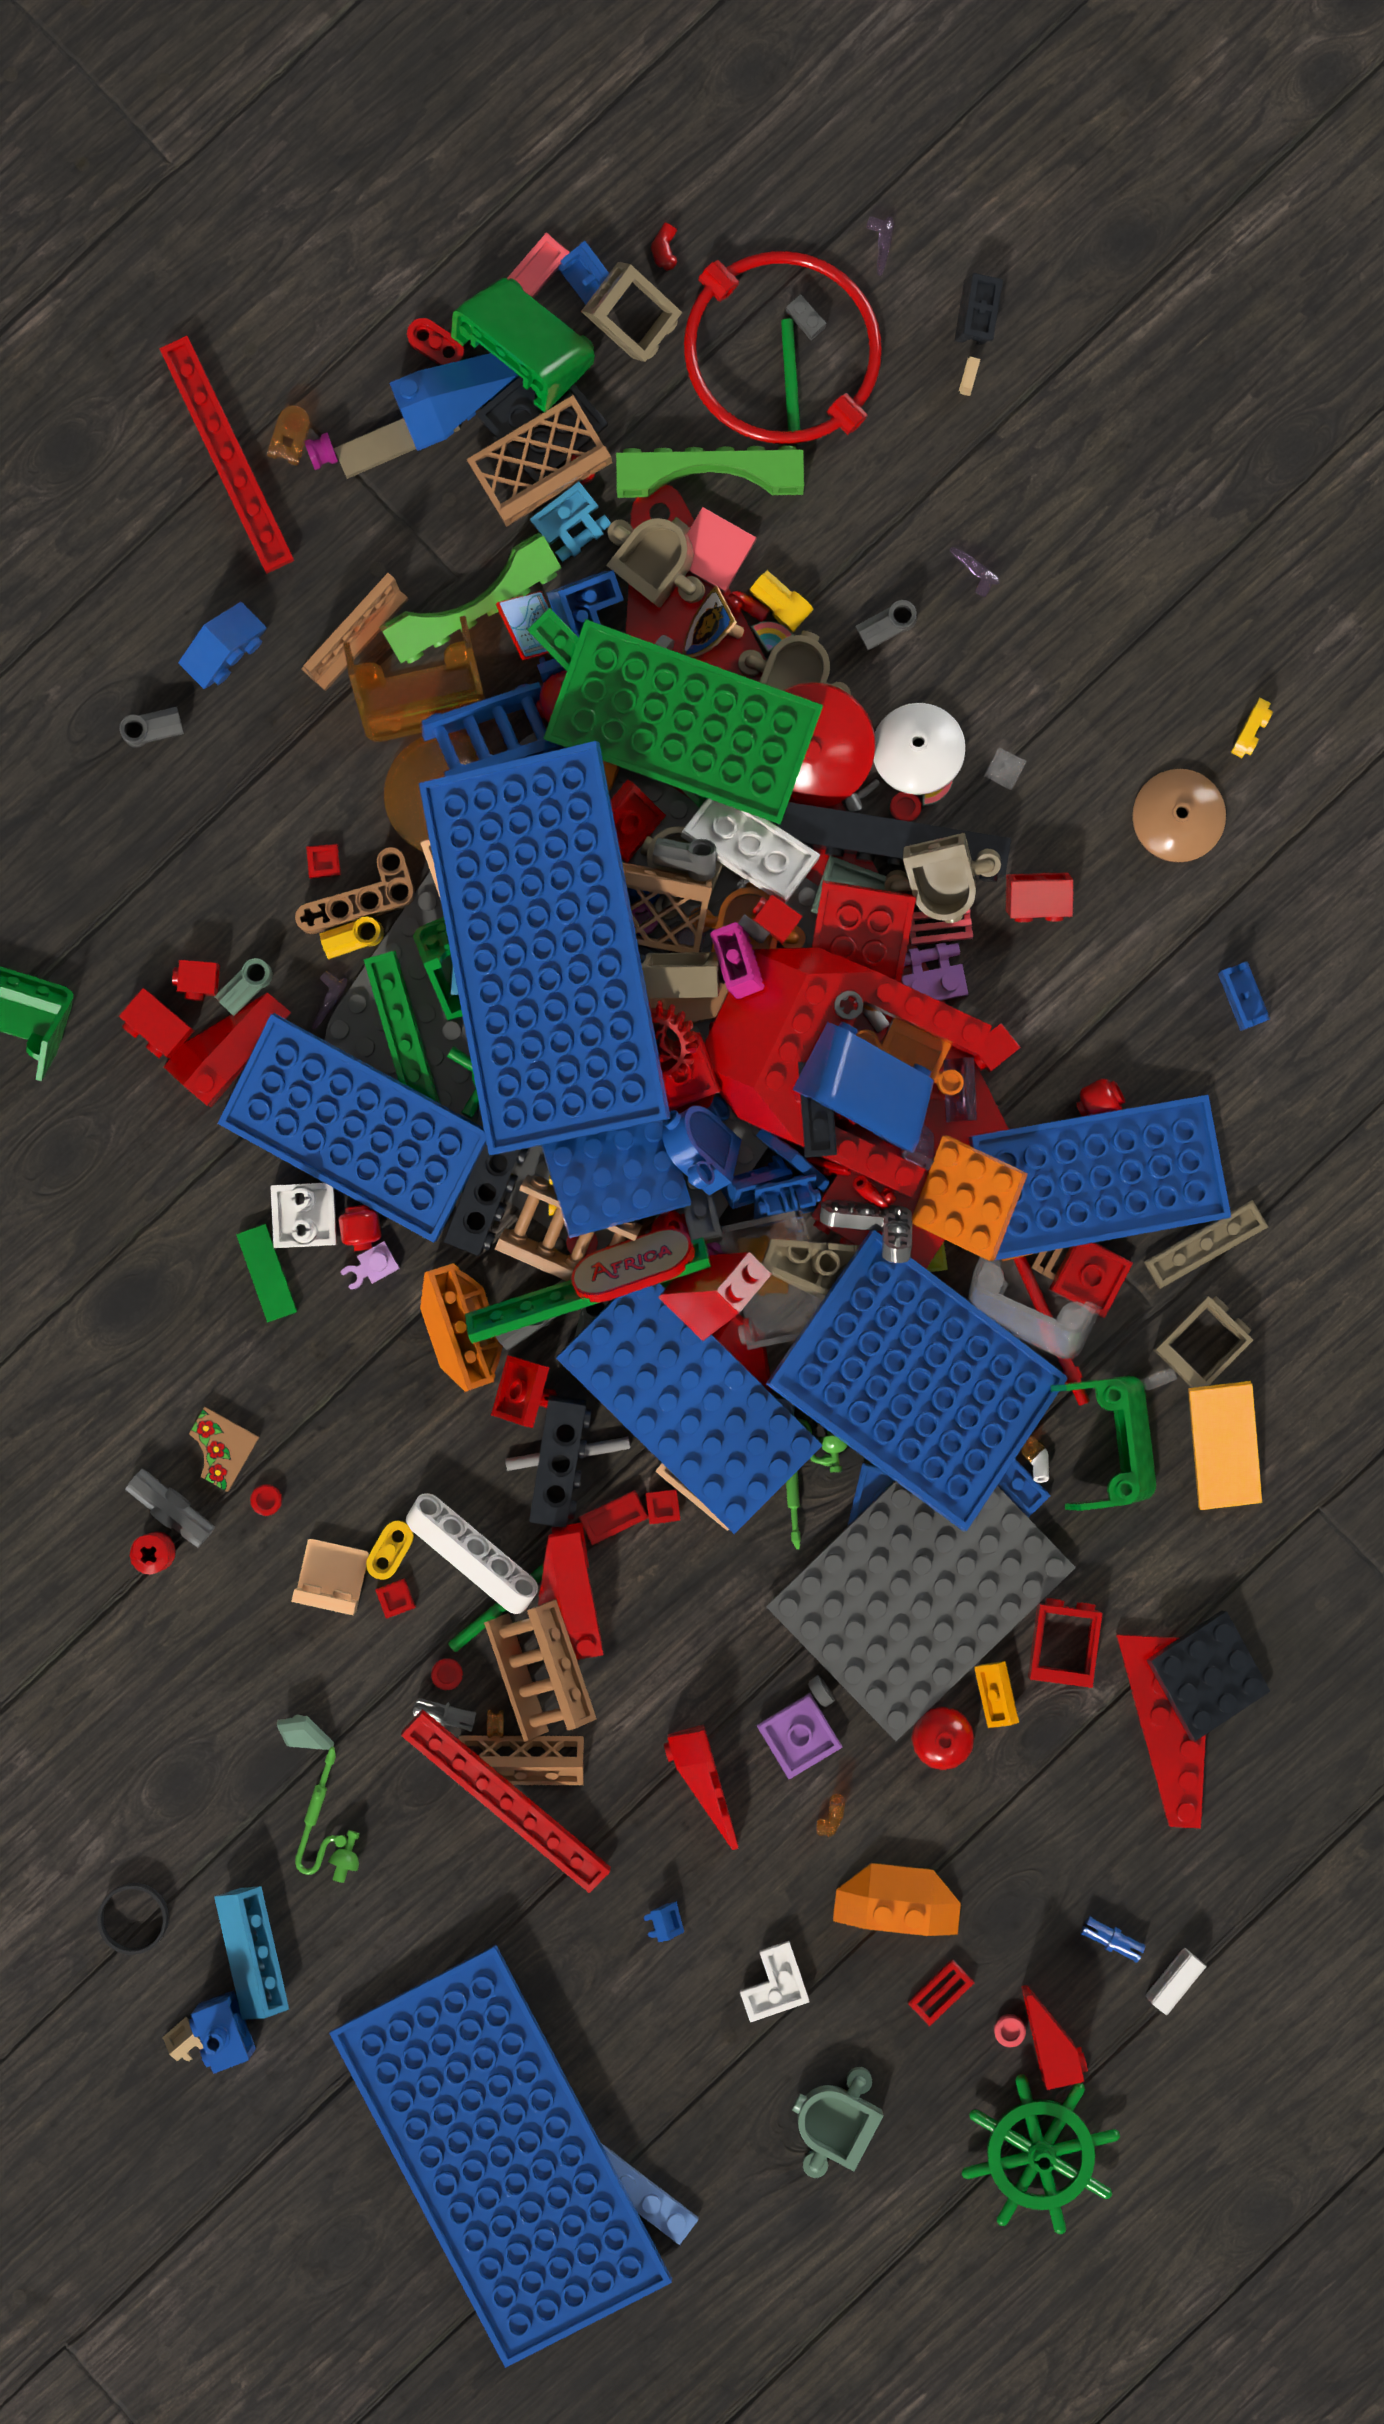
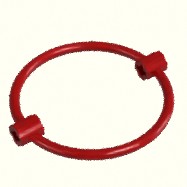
[684,251,882,444]

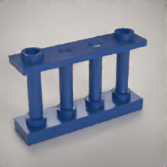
[422,682,566,777]

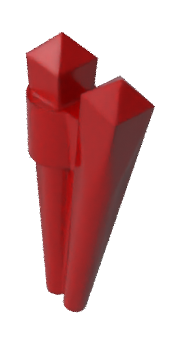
[806,1157,851,1176]

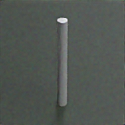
[505,1436,630,1471]

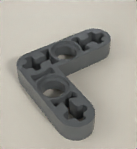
[820,1200,912,1263]

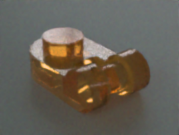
[267,405,310,466]

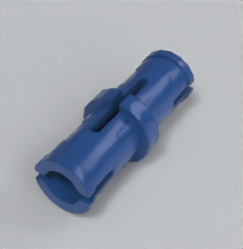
[1080,1916,1146,1963]

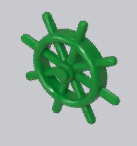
[962,2074,1120,2234]

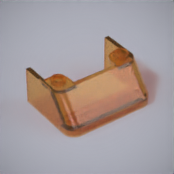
[343,616,485,742]

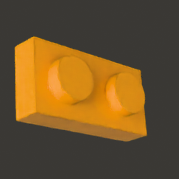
[974,1661,1019,1728]

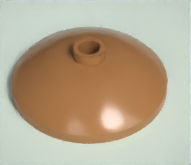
[1132,769,1226,862]

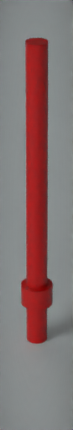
[1013,1256,1090,1406]

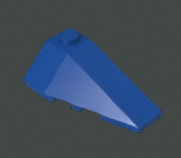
[389,353,520,451]

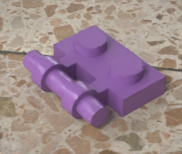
[901,942,968,1001]

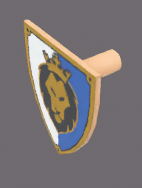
[683,585,744,657]

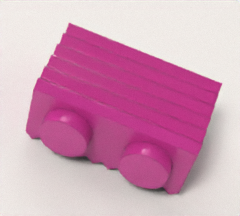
[710,922,765,999]

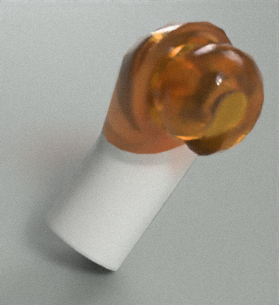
[1021,1436,1049,1483]

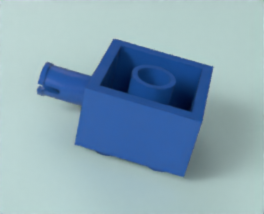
[189,1990,256,2074]

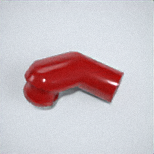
[651,223,677,271]
[726,591,771,622]
[853,1175,897,1209]

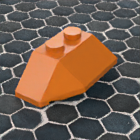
[420,1263,503,1392]
[833,1863,961,1936]

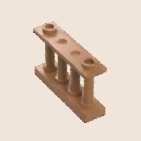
[495,1174,642,1281]
[484,1600,597,1742]

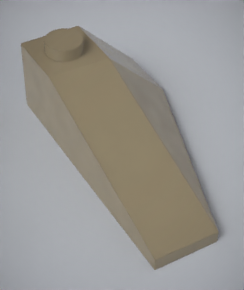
[761,1239,860,1300]

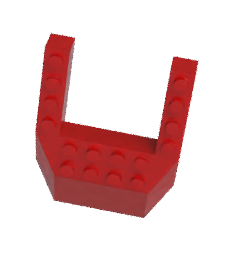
[704,947,992,1198]

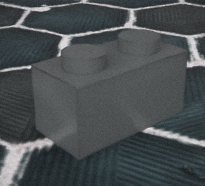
[786,294,826,340]

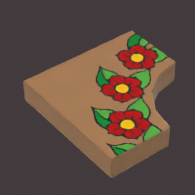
[189,1407,260,1492]

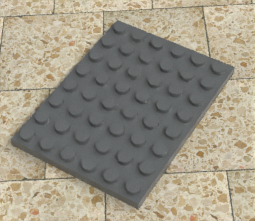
[765,1481,1076,1741]

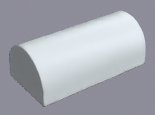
[1146,1948,1207,2015]

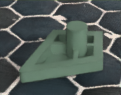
[277,1715,334,1750]

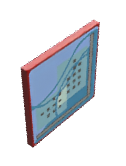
[496,591,549,660]

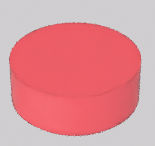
[994,2014,1026,2047]

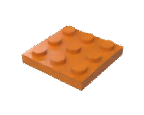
[912,1136,1028,1261]

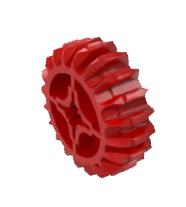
[649,1000,698,1084]

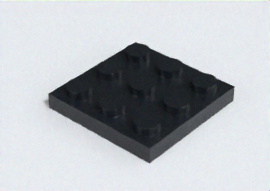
[477,377,608,483]
[1147,1610,1270,1741]

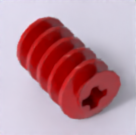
[130,1531,176,1575]

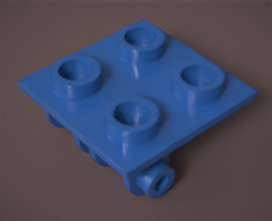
[754,1174,821,1225]

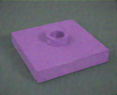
[757,1693,842,1779]

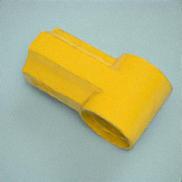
[750,570,814,633]
[320,916,384,959]

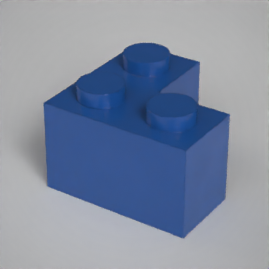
[546,570,624,638]
[178,602,267,689]

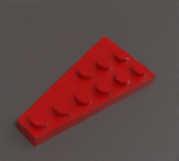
[1116,1634,1206,1829]

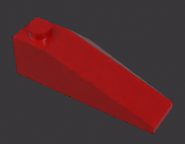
[164,992,291,1107]
[538,1529,603,1660]
[663,1724,738,1850]

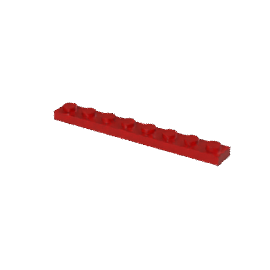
[159,336,295,574]
[401,1709,611,1893]

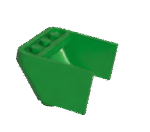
[0,966,73,1081]
[1051,1376,1156,1511]

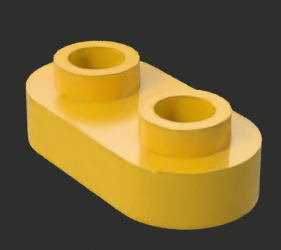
[1231,697,1273,758]
[366,1520,414,1580]

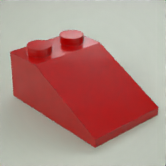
[1021,1985,1088,2090]

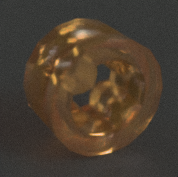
[487,1710,504,1738]

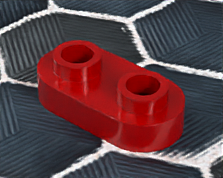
[407,318,465,366]

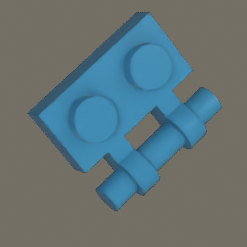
[530,481,611,562]

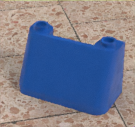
[792,1021,934,1153]

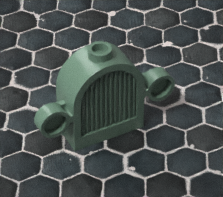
[792,2067,884,2178]

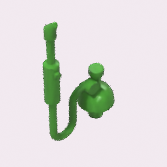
[786,1419,847,1549]
[295,1746,360,1883]

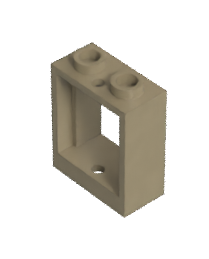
[581,262,682,362]
[641,952,724,998]
[1153,1296,1253,1388]

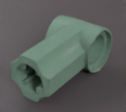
[214,958,273,1016]

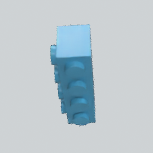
[214,1886,289,2020]

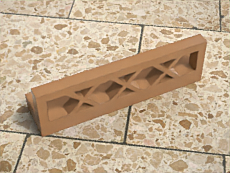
[458,1736,584,1785]

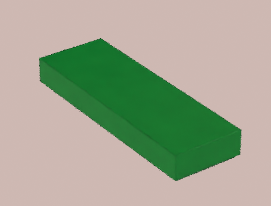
[236,1224,298,1323]

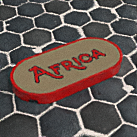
[571,1228,695,1303]

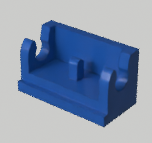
[558,241,623,305]
[1218,961,1270,1031]
[721,1155,792,1209]

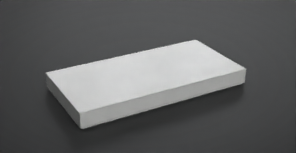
[681,798,820,904]

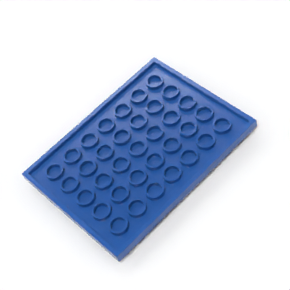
[766,1230,1068,1531]

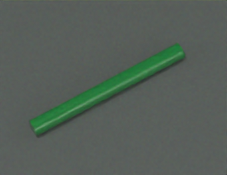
[781,318,800,444]
[448,1563,544,1653]

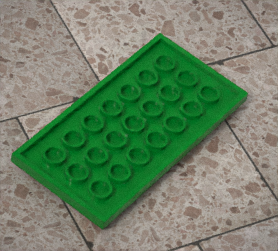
[543,619,823,824]

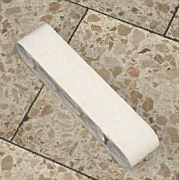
[406,1493,538,1614]

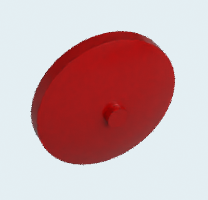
[782,682,875,807]

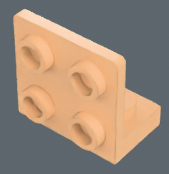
[291,1539,369,1615]

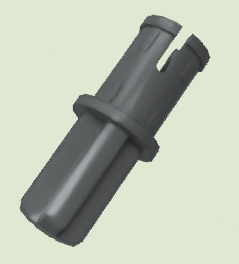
[413,1698,476,1732]

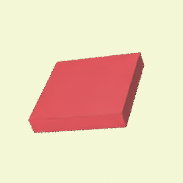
[687,507,756,593]

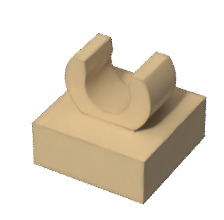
[163,2017,203,2061]

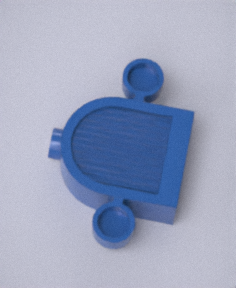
[662,1097,742,1195]

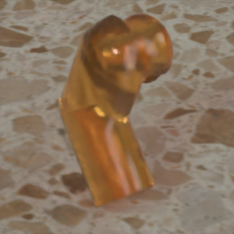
[816,1794,845,1838]

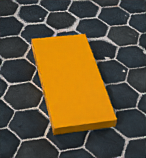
[1188,1381,1262,1510]

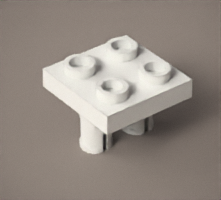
[271,1183,337,1248]

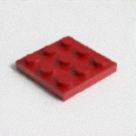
[811,880,916,983]

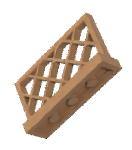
[467,395,613,527]
[302,573,409,691]
[622,862,712,953]

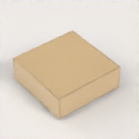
[959,357,980,396]

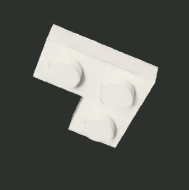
[740,1941,810,2022]

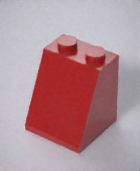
[658,1252,772,1341]

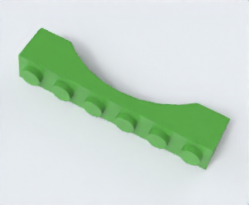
[616,446,804,498]
[379,532,562,664]

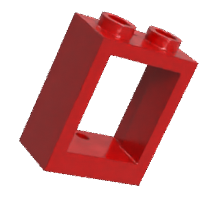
[1028,1598,1102,1688]

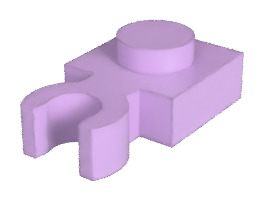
[341,1241,400,1289]

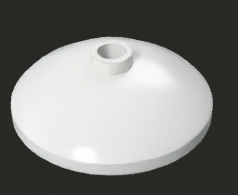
[873,703,965,795]

